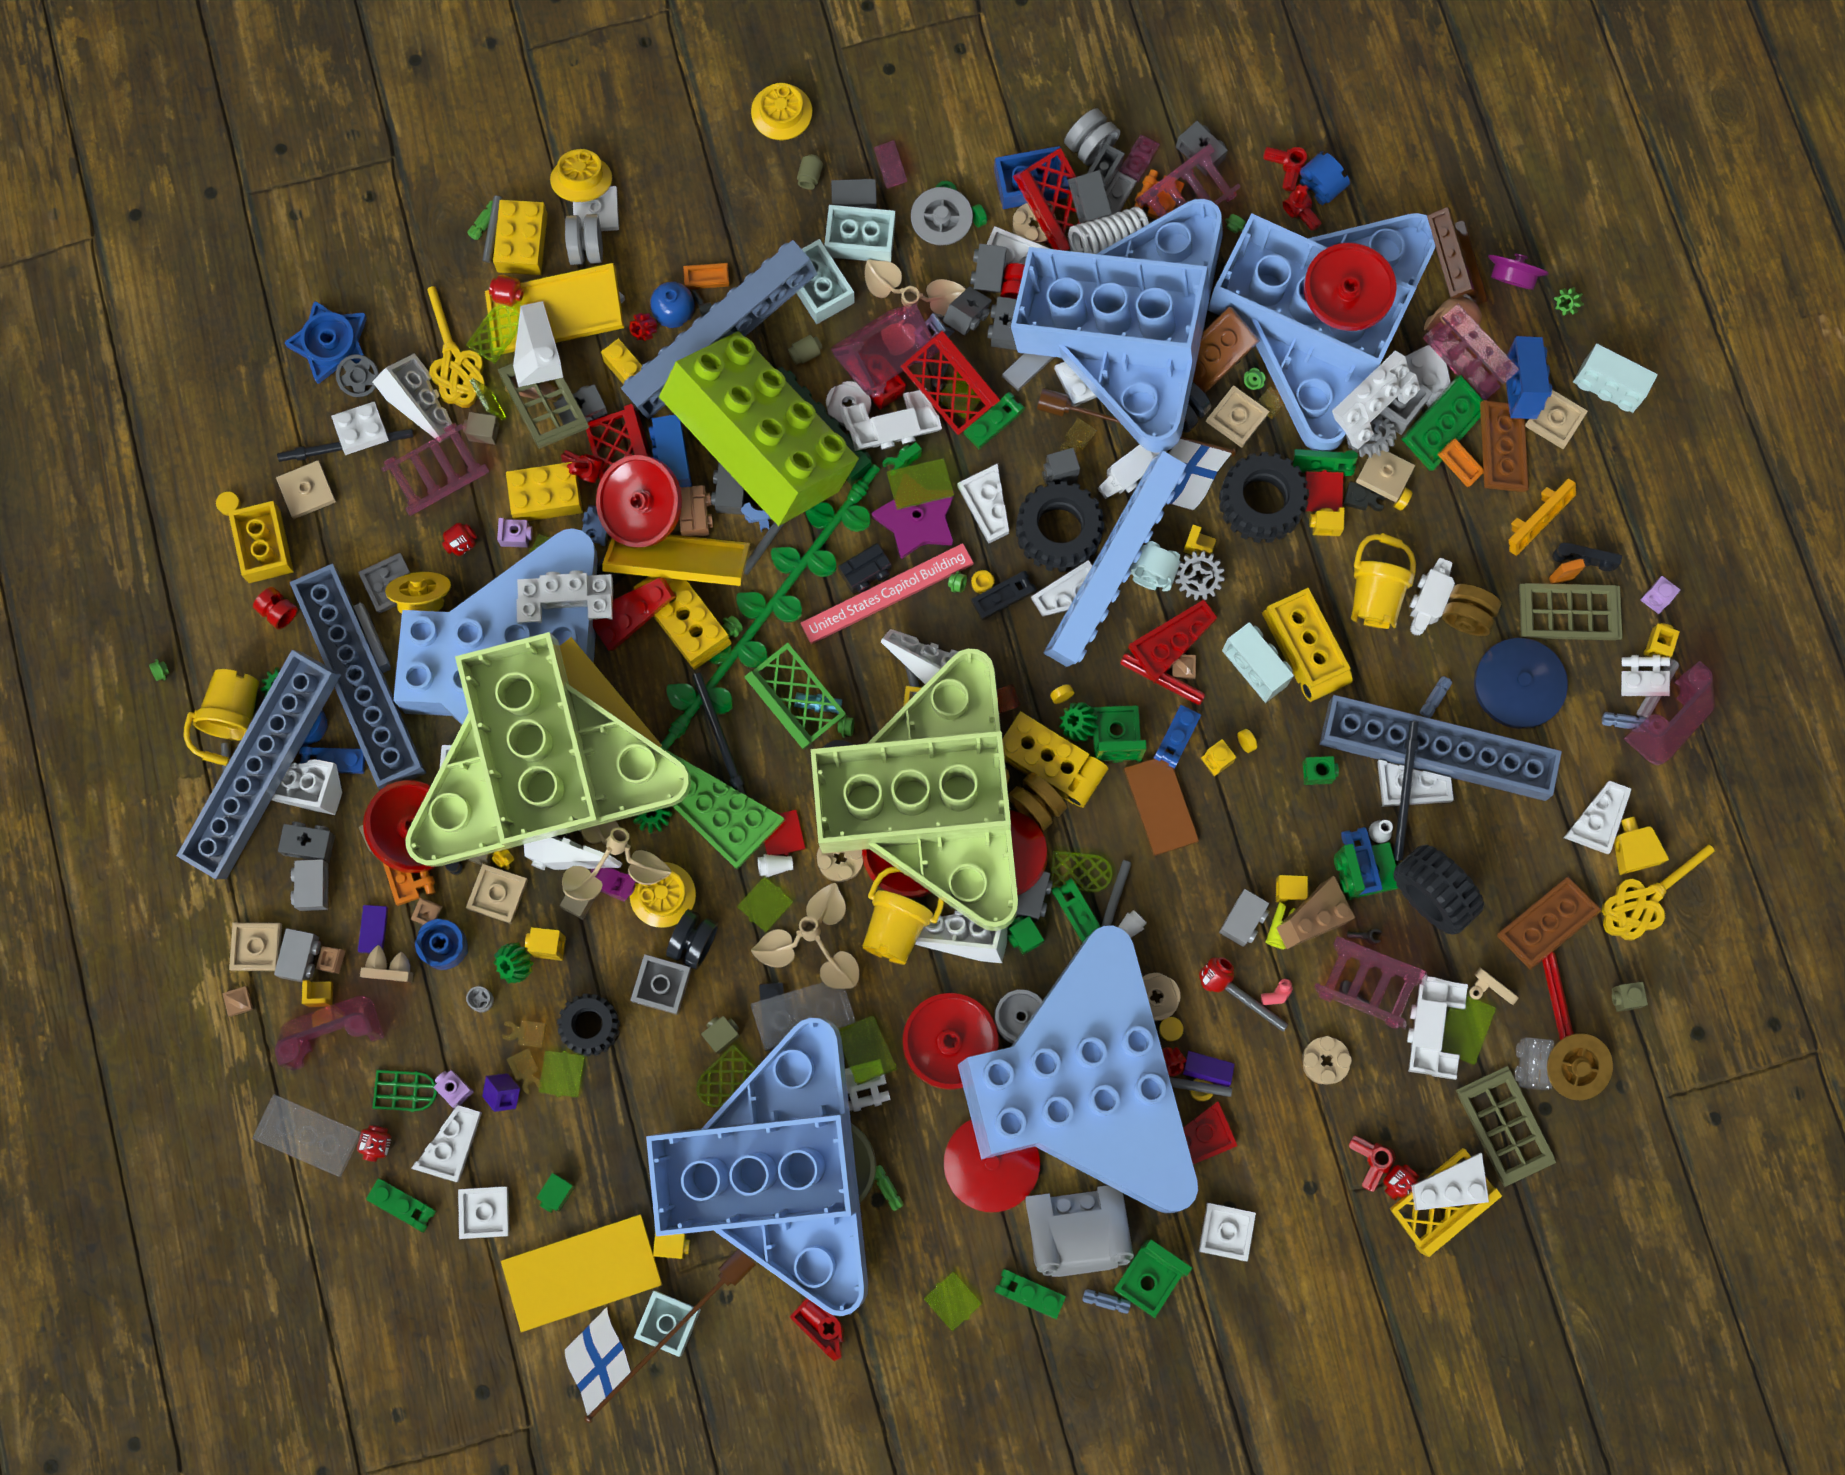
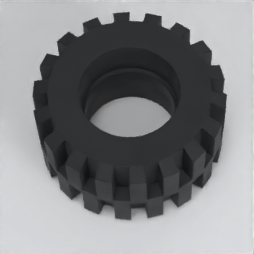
[557,994,620,1056]

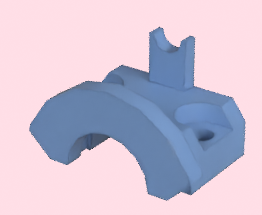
[741,503,771,532]
[582,505,608,546]

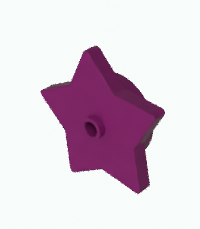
[872,474,954,558]

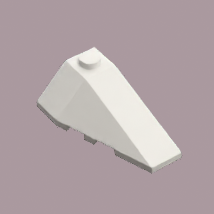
[373,353,456,442]

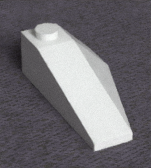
[513,301,563,387]
[881,629,958,684]
[271,759,342,815]
[524,836,622,870]
[915,911,1007,963]

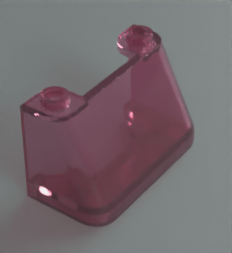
[831,303,939,397]
[1624,661,1715,765]
[275,995,384,1071]

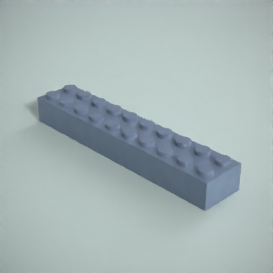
[621,240,817,420]
[290,564,426,790]
[176,650,341,879]
[1319,695,1562,801]

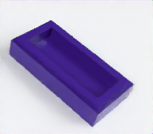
[358,905,388,954]
[1183,1051,1234,1087]

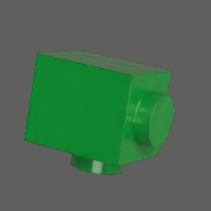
[1007,916,1044,955]

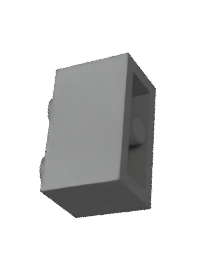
[291,859,328,911]
[1219,889,1270,947]
[274,929,321,982]

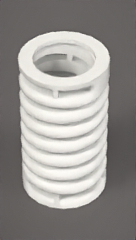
[1068,207,1149,254]

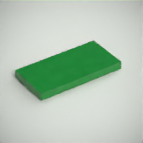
[1401,375,1484,471]

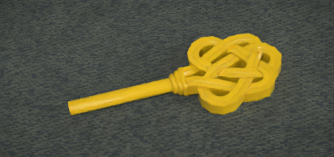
[427,286,486,408]
[1602,845,1715,941]

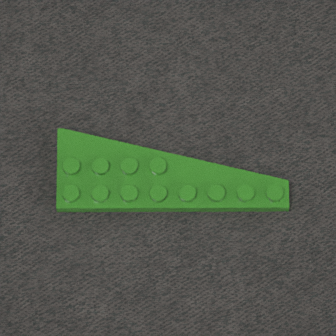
[661,747,785,869]

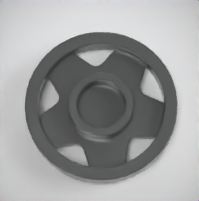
[336,354,379,397]

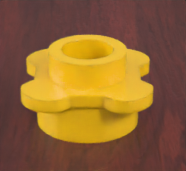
[492,849,514,870]

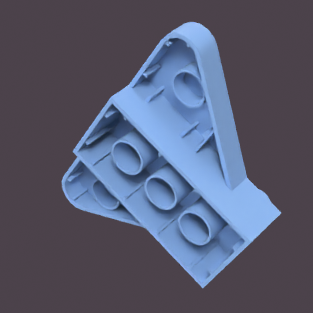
[1011,199,1223,453]
[1208,213,1436,452]
[394,529,598,725]
[958,926,1198,1213]
[646,1017,868,1316]

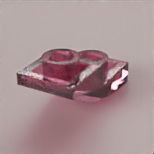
[1120,135,1160,183]
[874,140,908,189]

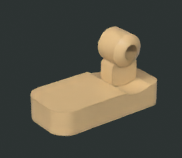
[1469,967,1519,1005]

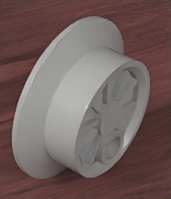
[911,187,973,245]

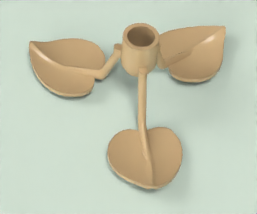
[865,259,966,357]
[562,821,672,901]
[751,883,860,989]

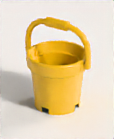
[1351,533,1416,629]
[184,669,259,766]
[862,867,944,965]

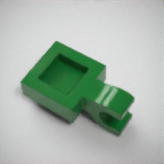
[883,442,922,476]

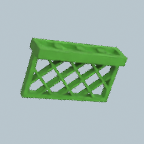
[744,643,846,750]

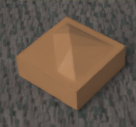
[1172,655,1196,679]
[411,897,443,925]
[316,946,345,974]
[222,986,254,1017]

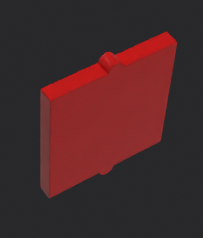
[1305,470,1343,512]
[764,810,805,856]

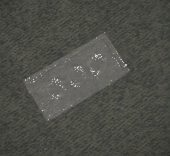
[751,982,856,1050]
[252,1094,361,1177]

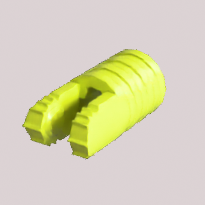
[1266,902,1295,949]

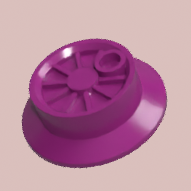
[1488,253,1549,290]

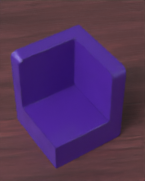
[482,1073,520,1112]

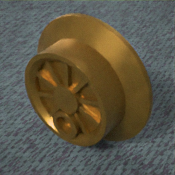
[1547,1033,1613,1100]

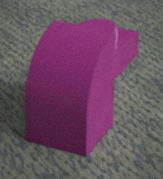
[590,868,636,902]

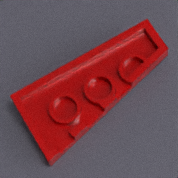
[593,578,676,651]
[1128,600,1217,684]
[1183,1102,1237,1165]

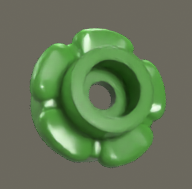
[1225,214,1246,233]
[1244,368,1266,390]
[948,571,967,593]
[722,616,743,637]
[149,659,169,681]
[838,715,854,738]

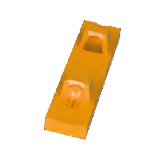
[1509,478,1576,556]

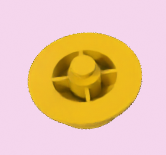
[751,83,812,140]
[550,149,612,202]
[385,572,451,614]
[630,862,696,928]

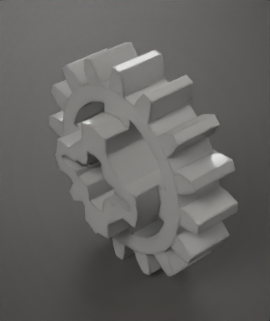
[1346,415,1397,458]
[1175,550,1225,600]

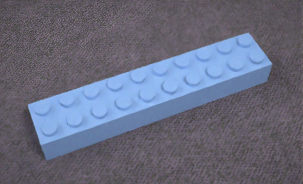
[1044,451,1186,667]

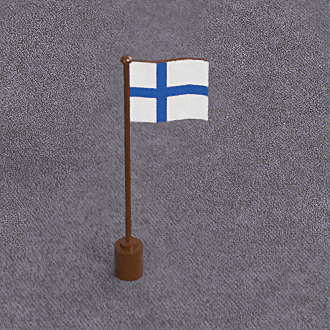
[1037,388,1236,511]
[565,1248,756,1423]

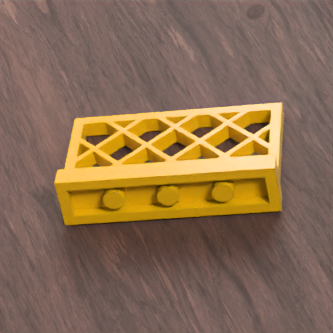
[1390,1148,1502,1257]

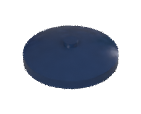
[1474,638,1568,729]

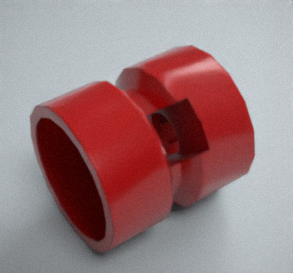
[1000,263,1025,299]
[253,587,298,630]

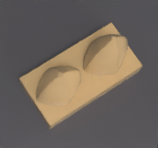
[360,945,413,982]

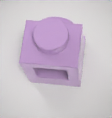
[497,518,533,547]
[1641,576,1680,614]
[433,1070,474,1108]

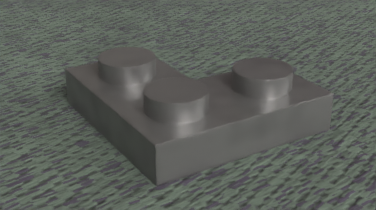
[358,553,410,614]

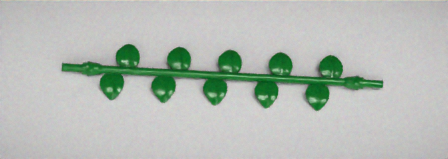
[661,464,880,750]

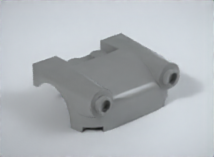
[1026,1185,1134,1277]

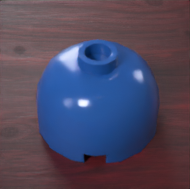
[650,281,695,328]

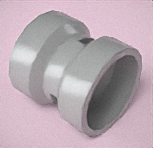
[466,986,494,1013]

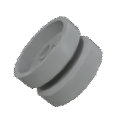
[1064,108,1120,166]
[565,214,603,265]
[994,990,1042,1044]

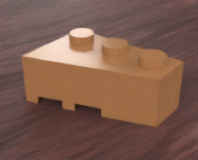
[1277,876,1355,949]

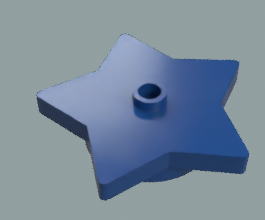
[285,301,367,384]

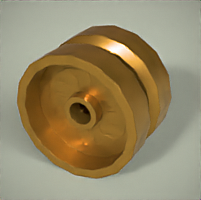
[1442,584,1501,636]
[1008,772,1067,832]

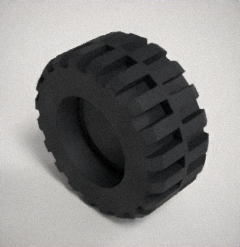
[1219,452,1309,543]
[1016,480,1104,572]
[1393,845,1484,935]

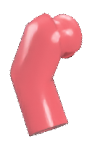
[1261,979,1293,1005]

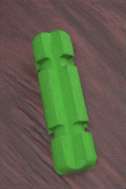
[468,200,493,240]
[875,1165,904,1211]

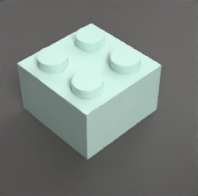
[634,1291,701,1357]

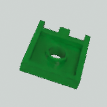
[1093,706,1146,763]
[1334,842,1399,900]
[1113,1239,1192,1318]

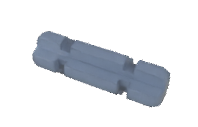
[1420,676,1452,718]
[1602,712,1649,731]
[1083,1289,1131,1314]

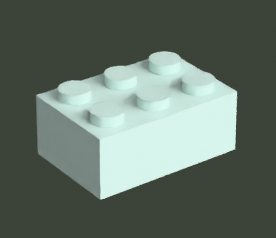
[824,205,895,262]
[796,239,855,324]
[1573,344,1658,413]
[1222,622,1294,703]

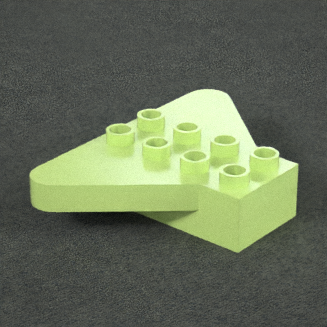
[406,632,691,867]
[811,649,1018,931]

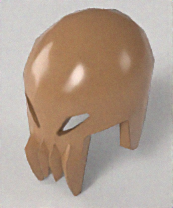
[1424,297,1482,342]

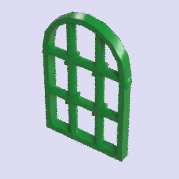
[372,1070,437,1112]

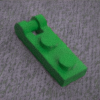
[964,392,1025,449]
[1292,449,1358,476]
[1051,878,1101,943]
[366,1178,436,1233]
[994,1269,1066,1320]

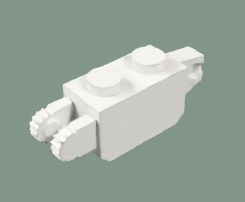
[1098,445,1167,499]
[1409,558,1455,636]

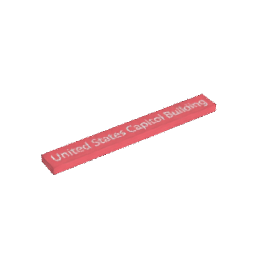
[801,543,973,644]

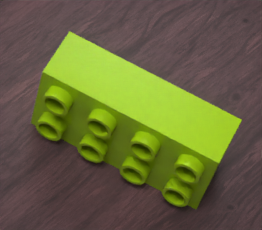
[659,331,859,526]

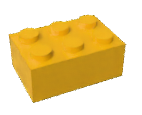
[493,200,548,275]
[506,462,583,521]
[228,501,294,583]

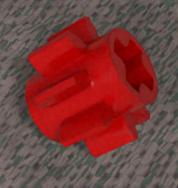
[629,313,657,341]
[1162,1047,1186,1077]

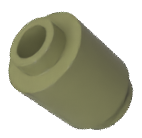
[797,154,823,190]
[788,335,822,365]

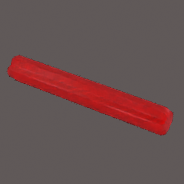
[1120,653,1205,705]
[1542,952,1573,1040]

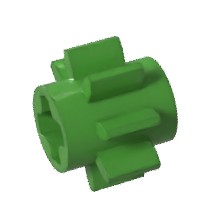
[1554,287,1584,315]

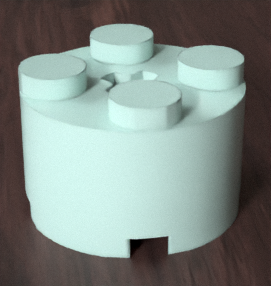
[1129,541,1180,591]

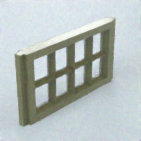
[498,363,589,449]
[1519,583,1622,640]
[1456,1066,1556,1187]

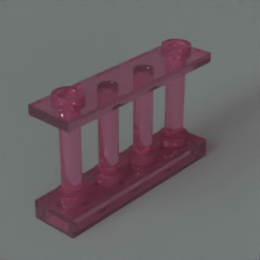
[1136,144,1241,218]
[1423,304,1519,400]
[381,423,489,516]
[1314,936,1428,1029]

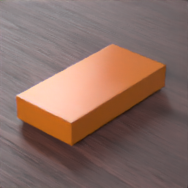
[683,263,729,289]
[1437,438,1484,487]
[1549,559,1585,584]

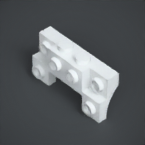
[1332,351,1420,449]
[841,388,942,451]
[516,570,613,624]
[1407,976,1468,1080]

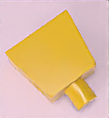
[1614,817,1669,875]

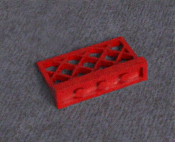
[1013,148,1099,251]
[900,331,1000,435]
[586,404,652,481]

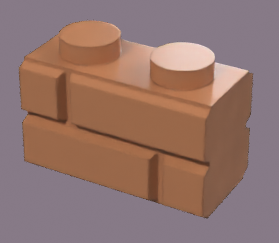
[680,485,713,537]

